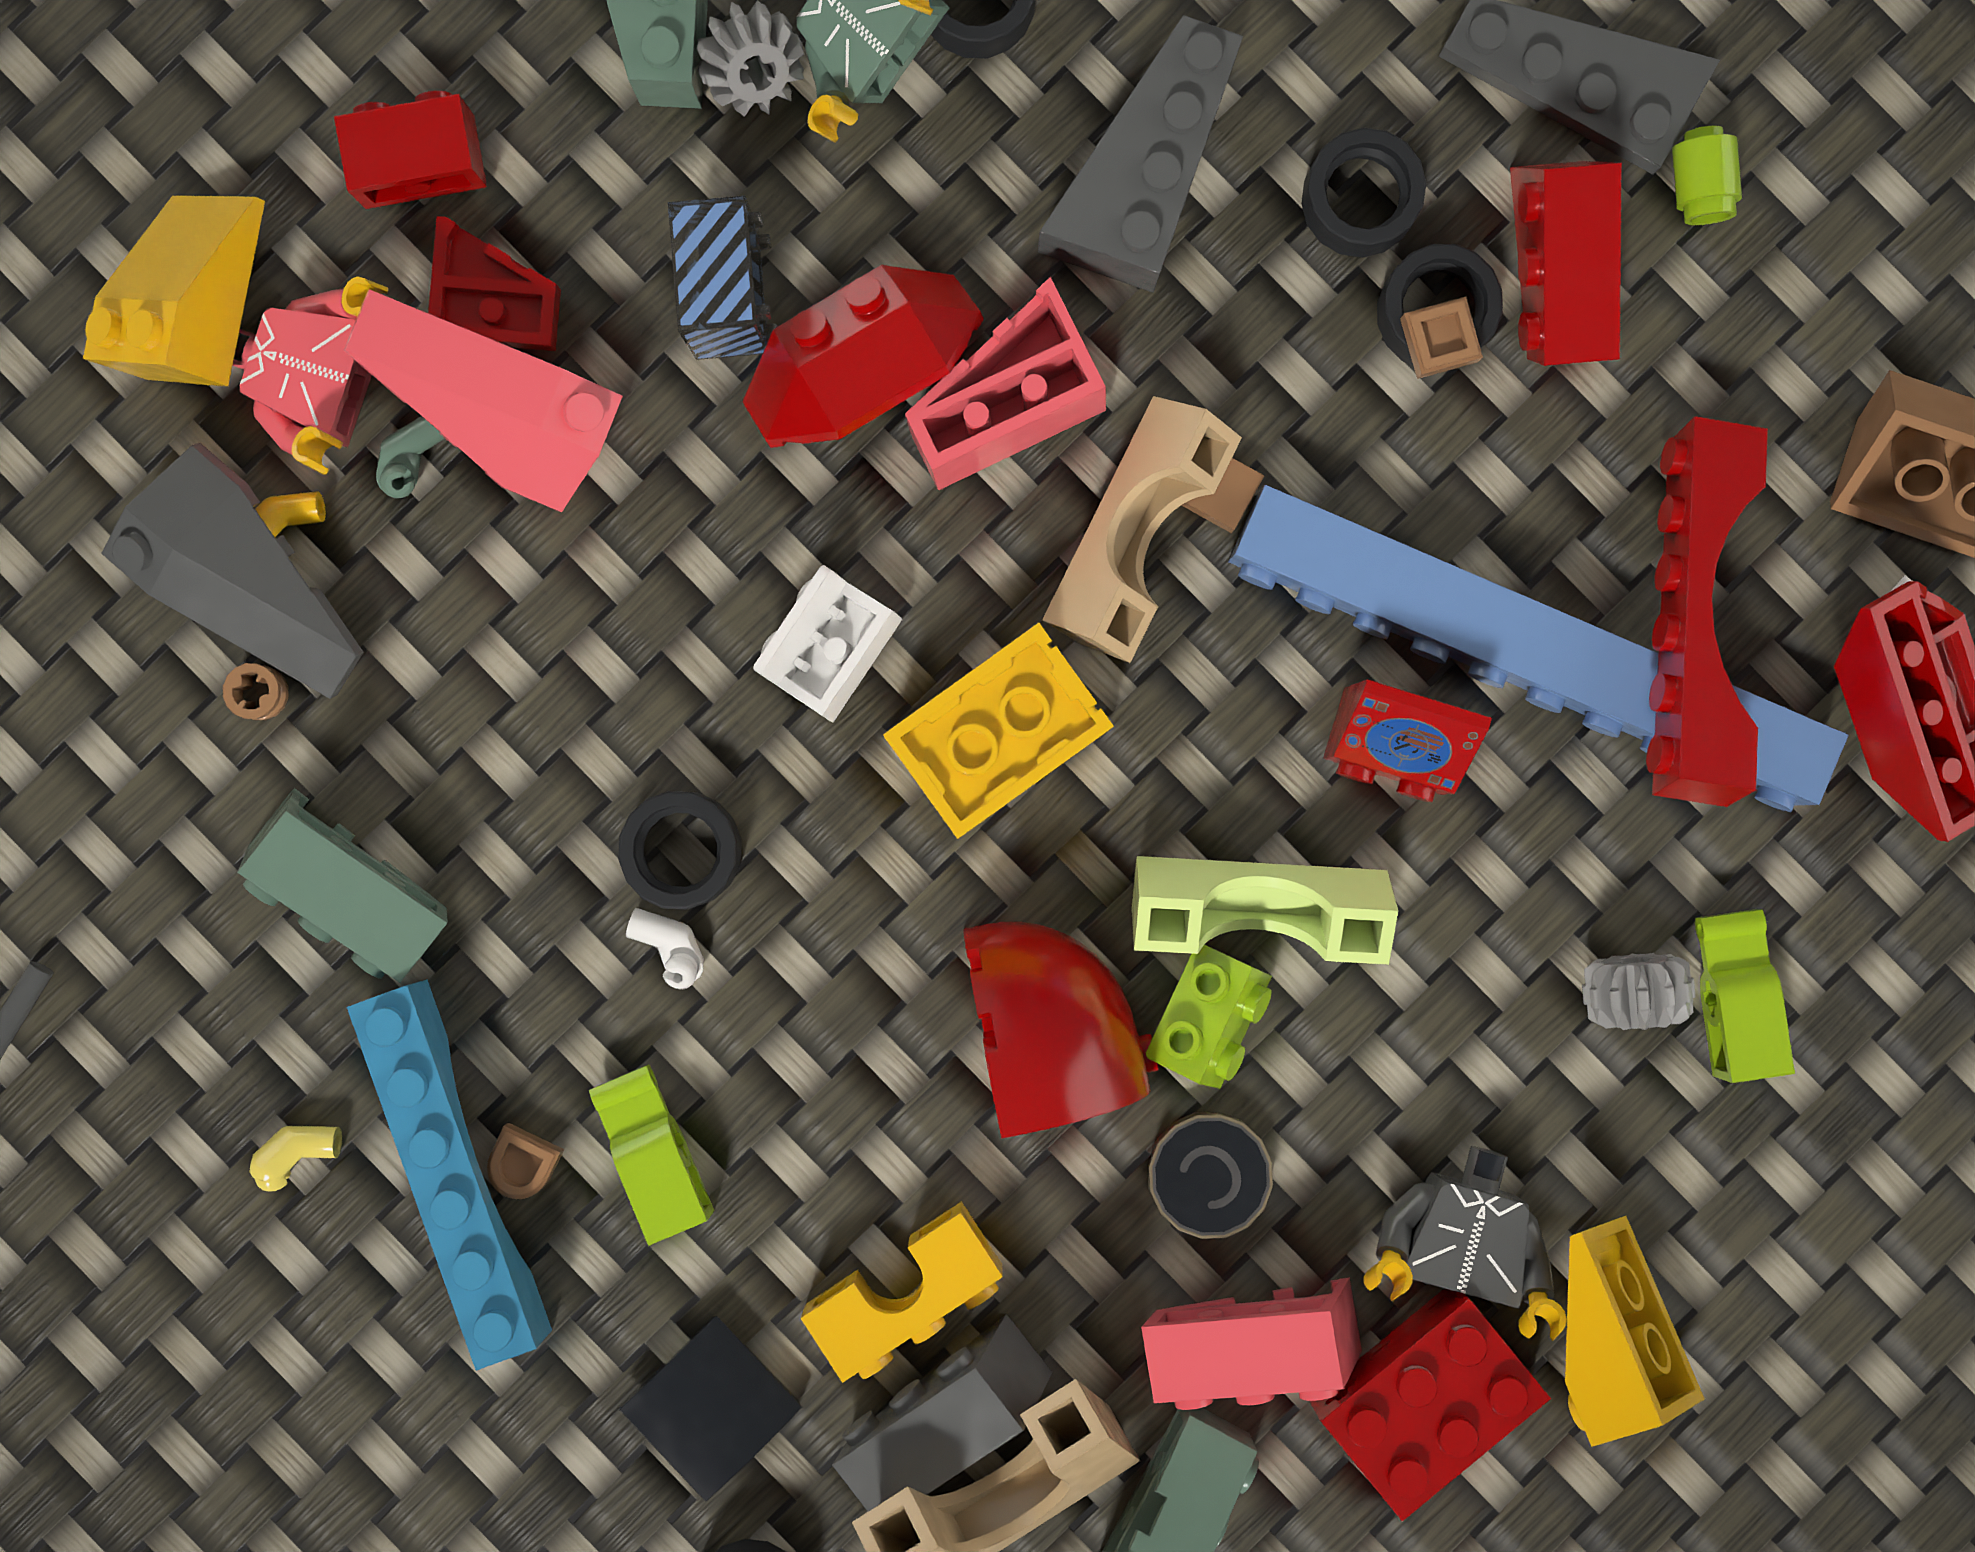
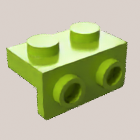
[1146,945,1272,1089]

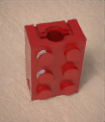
[1309,1288,1551,1522]

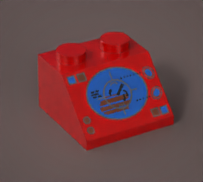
[1323,679,1492,803]

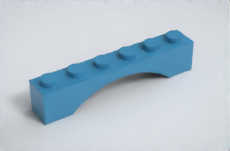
[347,980,552,1371]

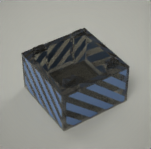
[668,196,778,360]

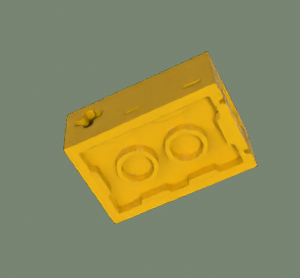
[883,623,1114,839]

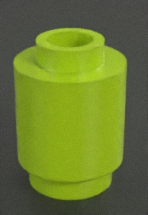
[1672,126,1742,225]

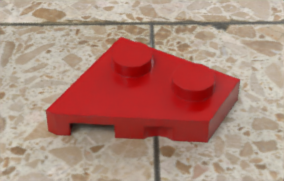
[428,216,561,351]

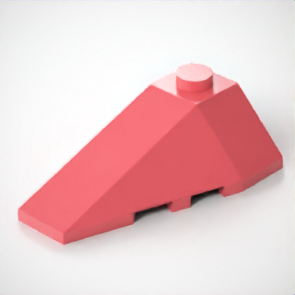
[344,289,623,512]

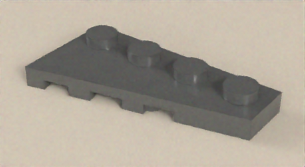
[1439,0,1720,175]

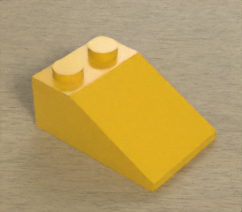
[83,196,265,386]
[1565,1216,1705,1447]

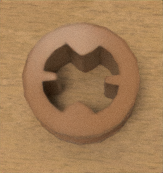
[223,663,288,720]

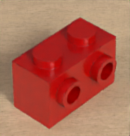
[334,91,487,209]

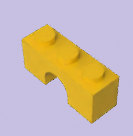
[801,1201,1003,1383]

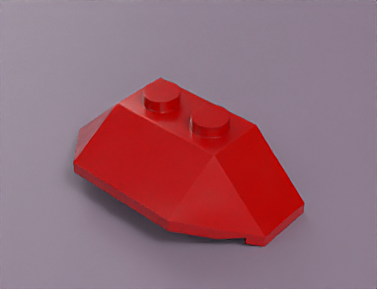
[742,265,984,448]
[1834,581,1975,842]

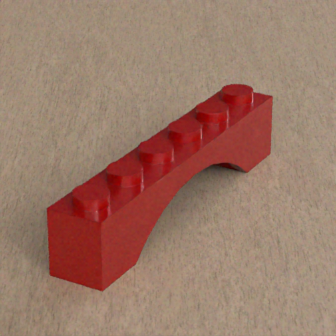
[1646,416,1768,807]

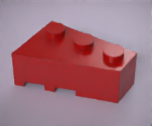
[1510,161,1622,366]

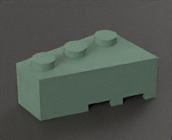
[1102,1408,1259,1552]

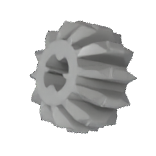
[697,0,804,117]
[1582,953,1696,1030]

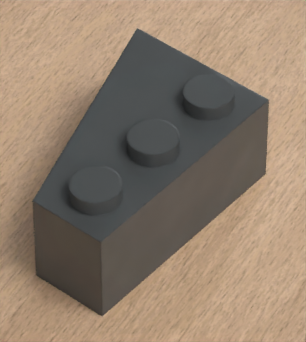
[832,1314,1052,1511]

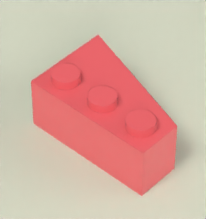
[905,277,1106,490]
[1141,1277,1362,1410]

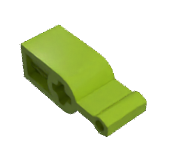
[1695,909,1795,1083]
[589,1064,715,1246]

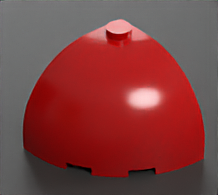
[963,922,1158,1139]

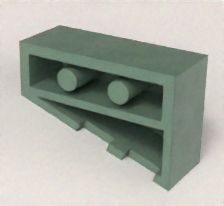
[606,0,708,109]
[237,788,448,983]

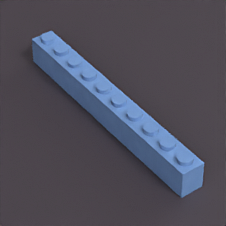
[1228,485,1849,812]

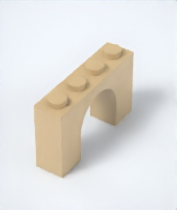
[852,1379,1140,1552]

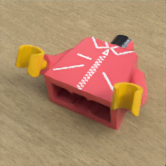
[232,277,388,475]

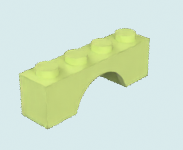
[1132,856,1398,965]

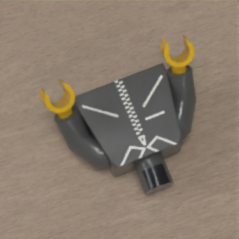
[1364,1146,1567,1341]

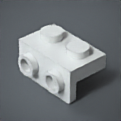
[753,565,902,723]

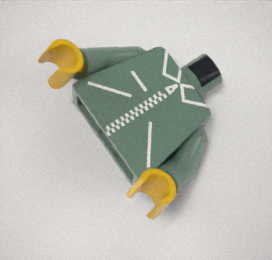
[796,0,949,143]

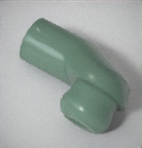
[376,416,445,498]

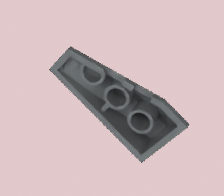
[101,443,364,699]

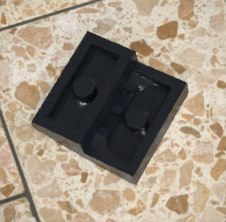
[618,1316,802,1501]

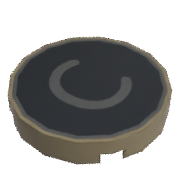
[1148,1112,1273,1239]

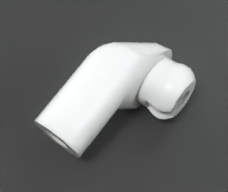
[626,908,704,989]

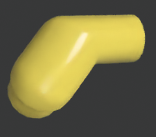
[250,1126,342,1192]

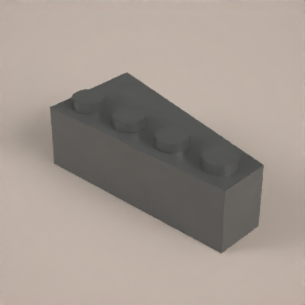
[1038,15,1243,293]

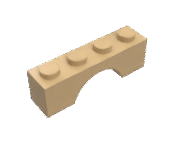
[1042,396,1242,663]

